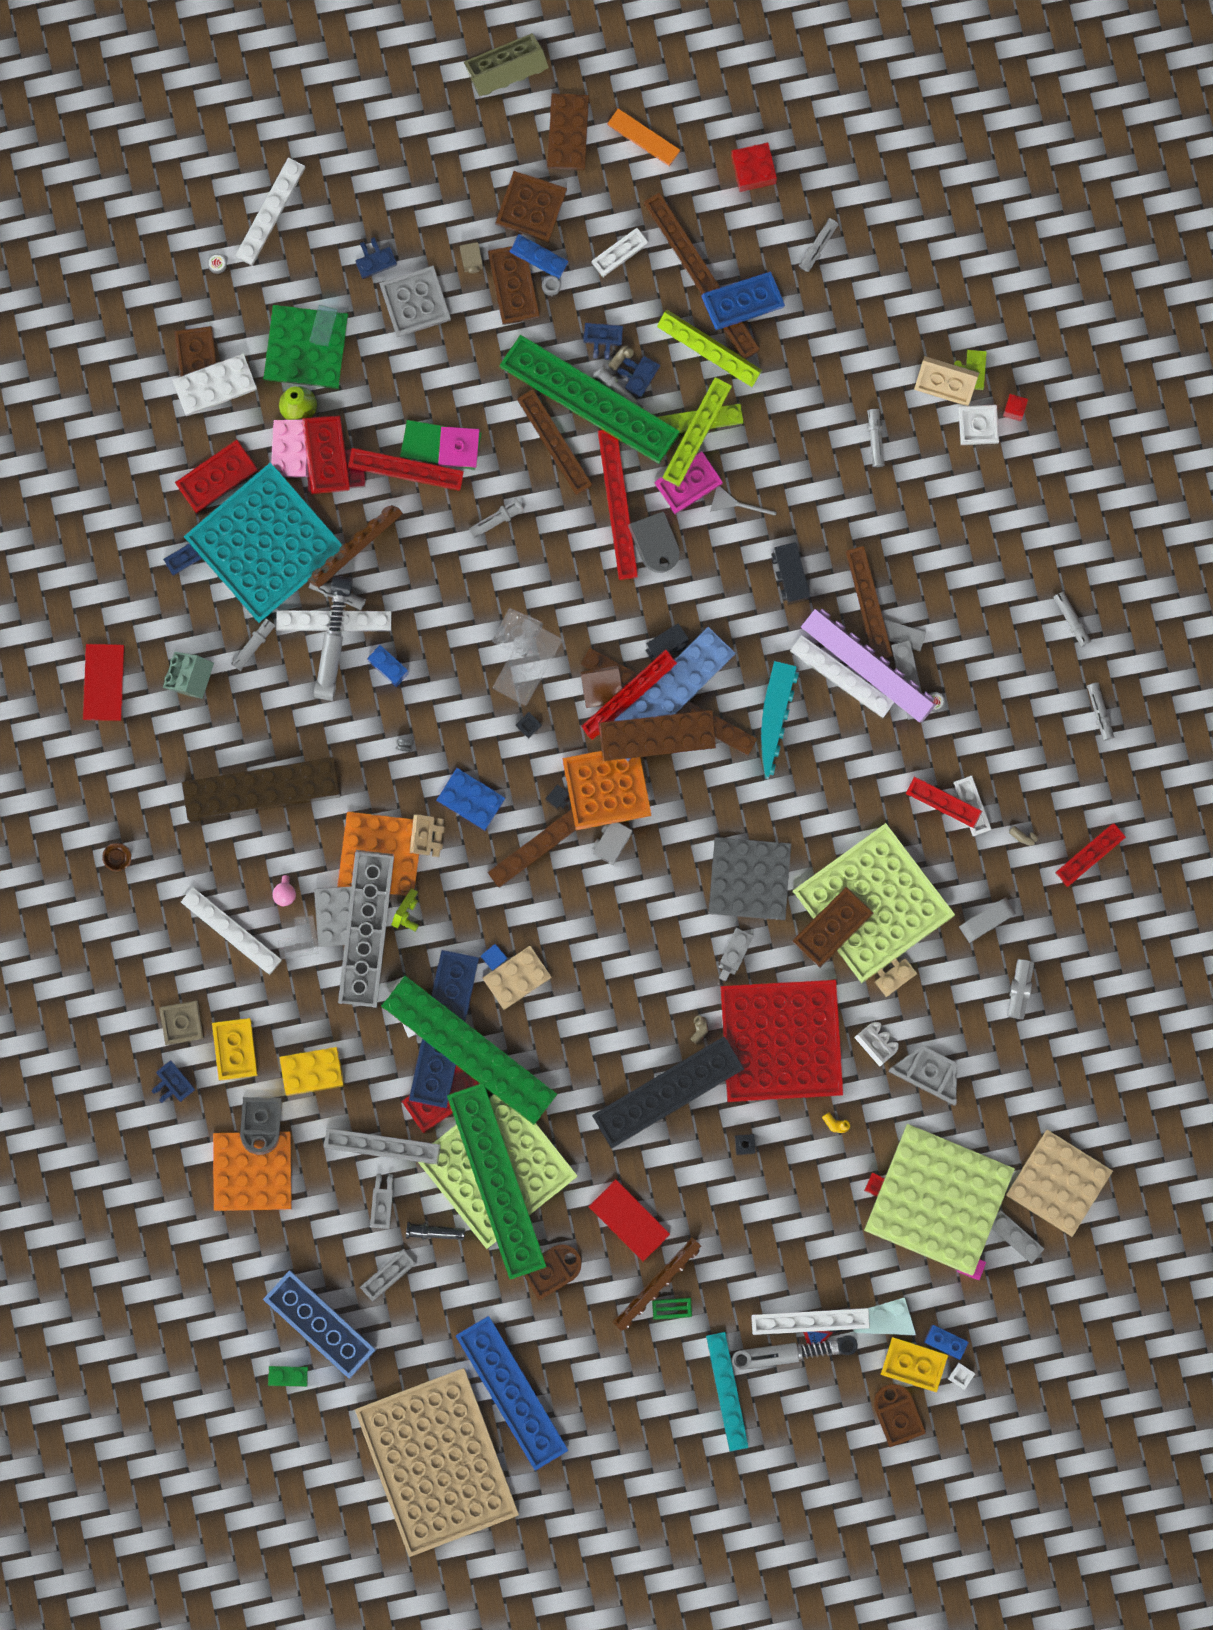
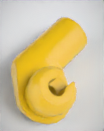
[822,1112,850,1133]

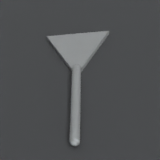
[710,486,776,515]

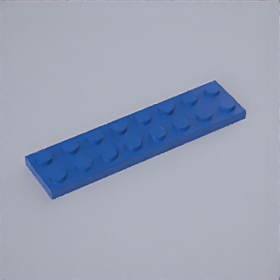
[456,1316,569,1471]

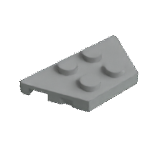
[888,1045,957,1106]

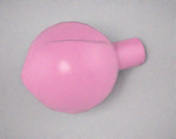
[273,875,296,907]

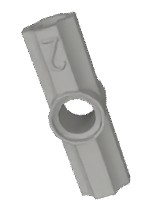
[1007,959,1034,1019]

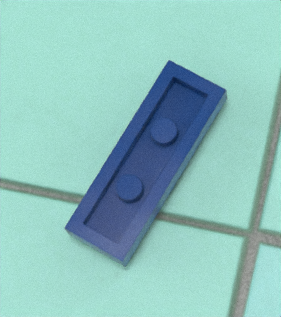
[509,234,568,279]

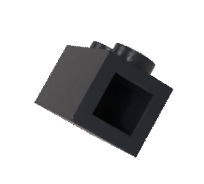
[645,623,689,659]

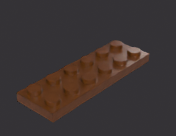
[599,710,716,761]

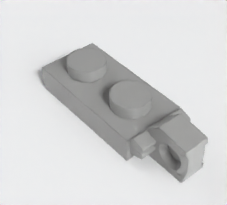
[719,928,753,982]

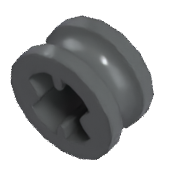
[396,739,414,752]

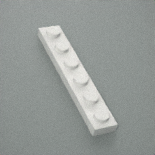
[235,158,305,266]
[276,611,391,631]
[790,635,894,718]
[181,888,282,975]
[752,1308,870,1335]

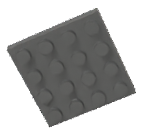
[708,837,791,921]

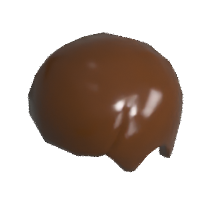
[102,842,132,871]

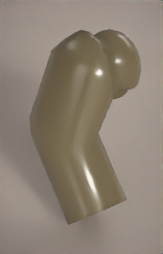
[608,346,634,370]
[1009,826,1038,846]
[690,1015,708,1045]

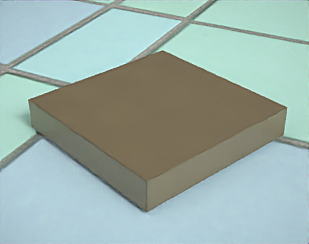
[159,1001,204,1045]

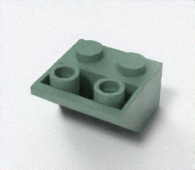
[163,652,214,699]

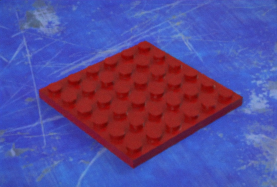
[720,980,843,1102]

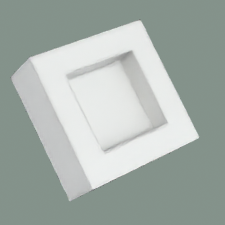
[948,1363,975,1390]

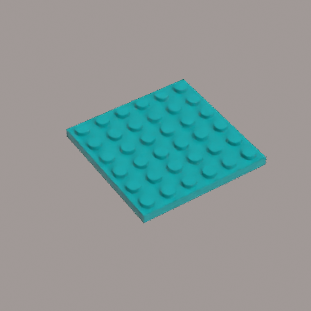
[184,462,342,623]

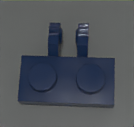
[355,237,397,279]
[583,323,623,360]
[617,356,660,399]
[152,1060,195,1104]

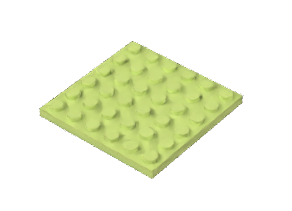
[793,823,955,984]
[418,1095,578,1249]
[864,1124,1015,1276]

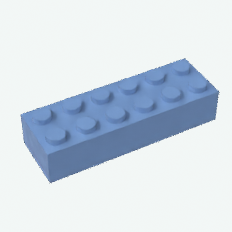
[263,1270,377,1379]

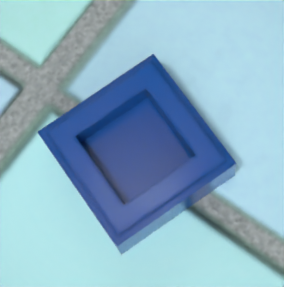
[480,944,507,971]

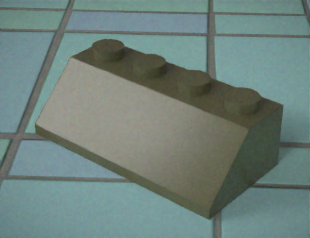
[464,33,549,97]

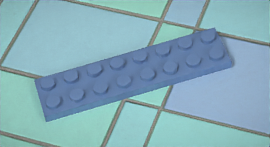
[614,627,735,761]

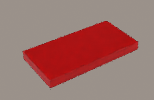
[302,416,350,494]
[175,440,259,514]
[83,644,125,721]
[401,1065,487,1133]
[588,1179,670,1261]

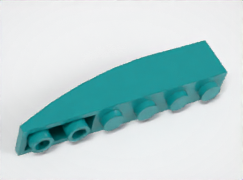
[761,661,799,779]

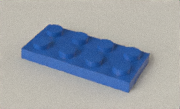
[701,272,785,330]

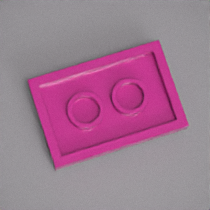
[654,451,723,514]

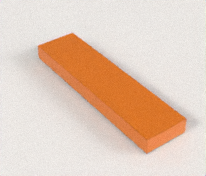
[607,109,680,167]

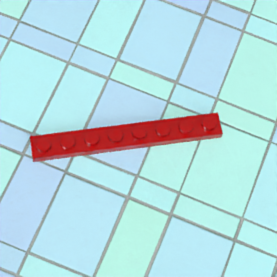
[598,430,638,581]

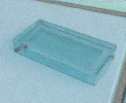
[309,305,338,347]

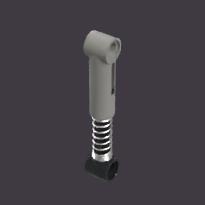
[314,575,353,701]
[732,1336,858,1370]

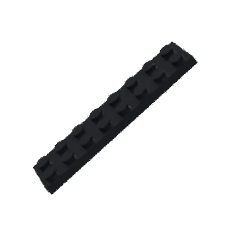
[592,1036,745,1149]

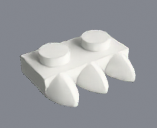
[854,1022,898,1066]

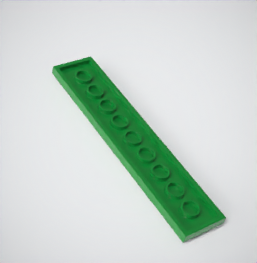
[500,335,680,464]
[381,976,558,1125]
[447,1083,546,1280]

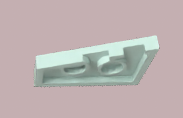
[853,1298,916,1335]

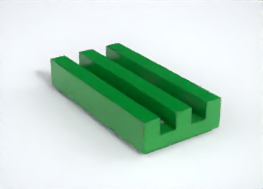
[652,1298,692,1320]

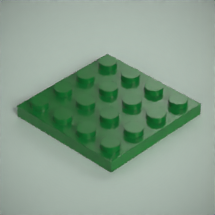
[263,305,348,389]

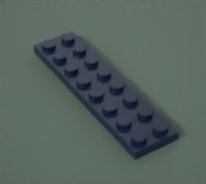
[409,950,479,1109]

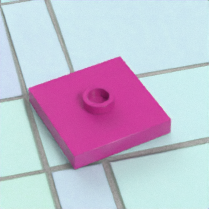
[438,427,479,468]

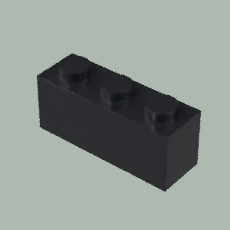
[771,542,810,605]

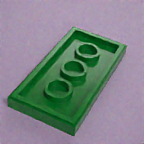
[400,420,482,470]

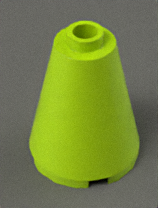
[279,386,317,420]

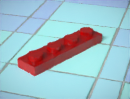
[906,777,983,828]
[1055,823,1126,887]

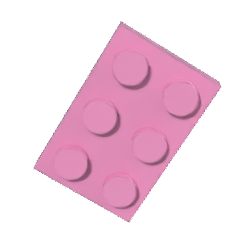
[271,420,309,478]

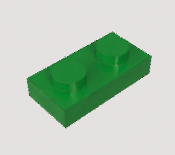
[268,1366,308,1387]

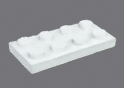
[172,354,257,416]

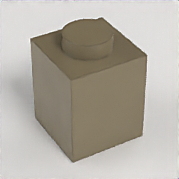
[460,242,483,273]

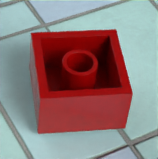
[731,142,777,192]

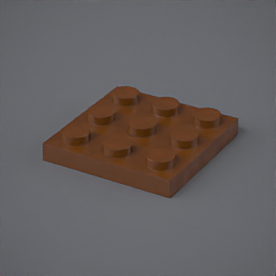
[495,171,567,243]

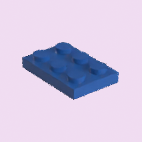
[436,768,505,831]

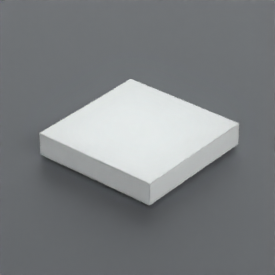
[958,405,999,445]

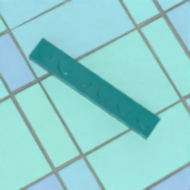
[706,1332,749,1452]

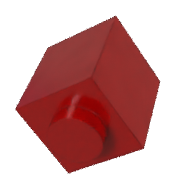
[1003,394,1028,422]

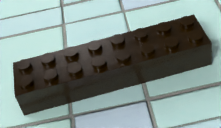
[182,757,341,822]

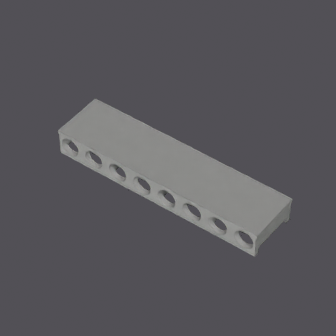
[338,850,394,1008]

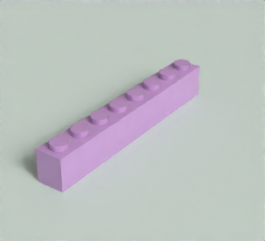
[801,609,937,722]

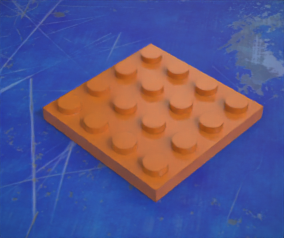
[562,751,652,830]
[337,812,419,896]
[213,1132,292,1211]

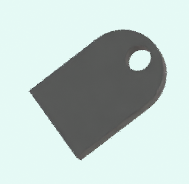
[628,511,680,573]
[240,1097,282,1155]

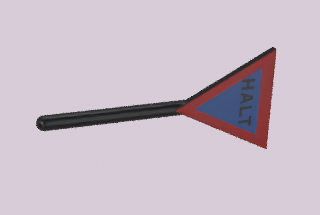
[803,1330,844,1345]

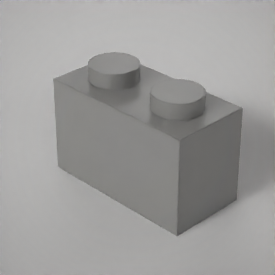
[592,822,632,866]

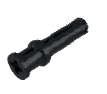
[406,1222,465,1240]

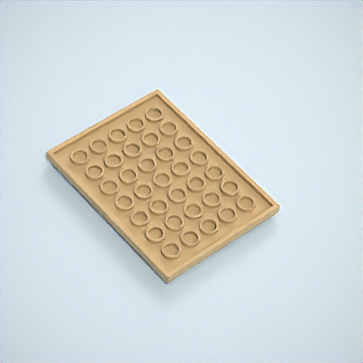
[355,1368,519,1557]

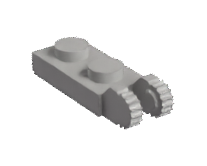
[370,1173,393,1229]

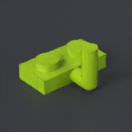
[954,350,987,390]
[391,888,419,932]

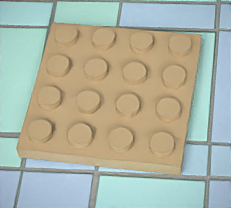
[1006,1130,1113,1237]

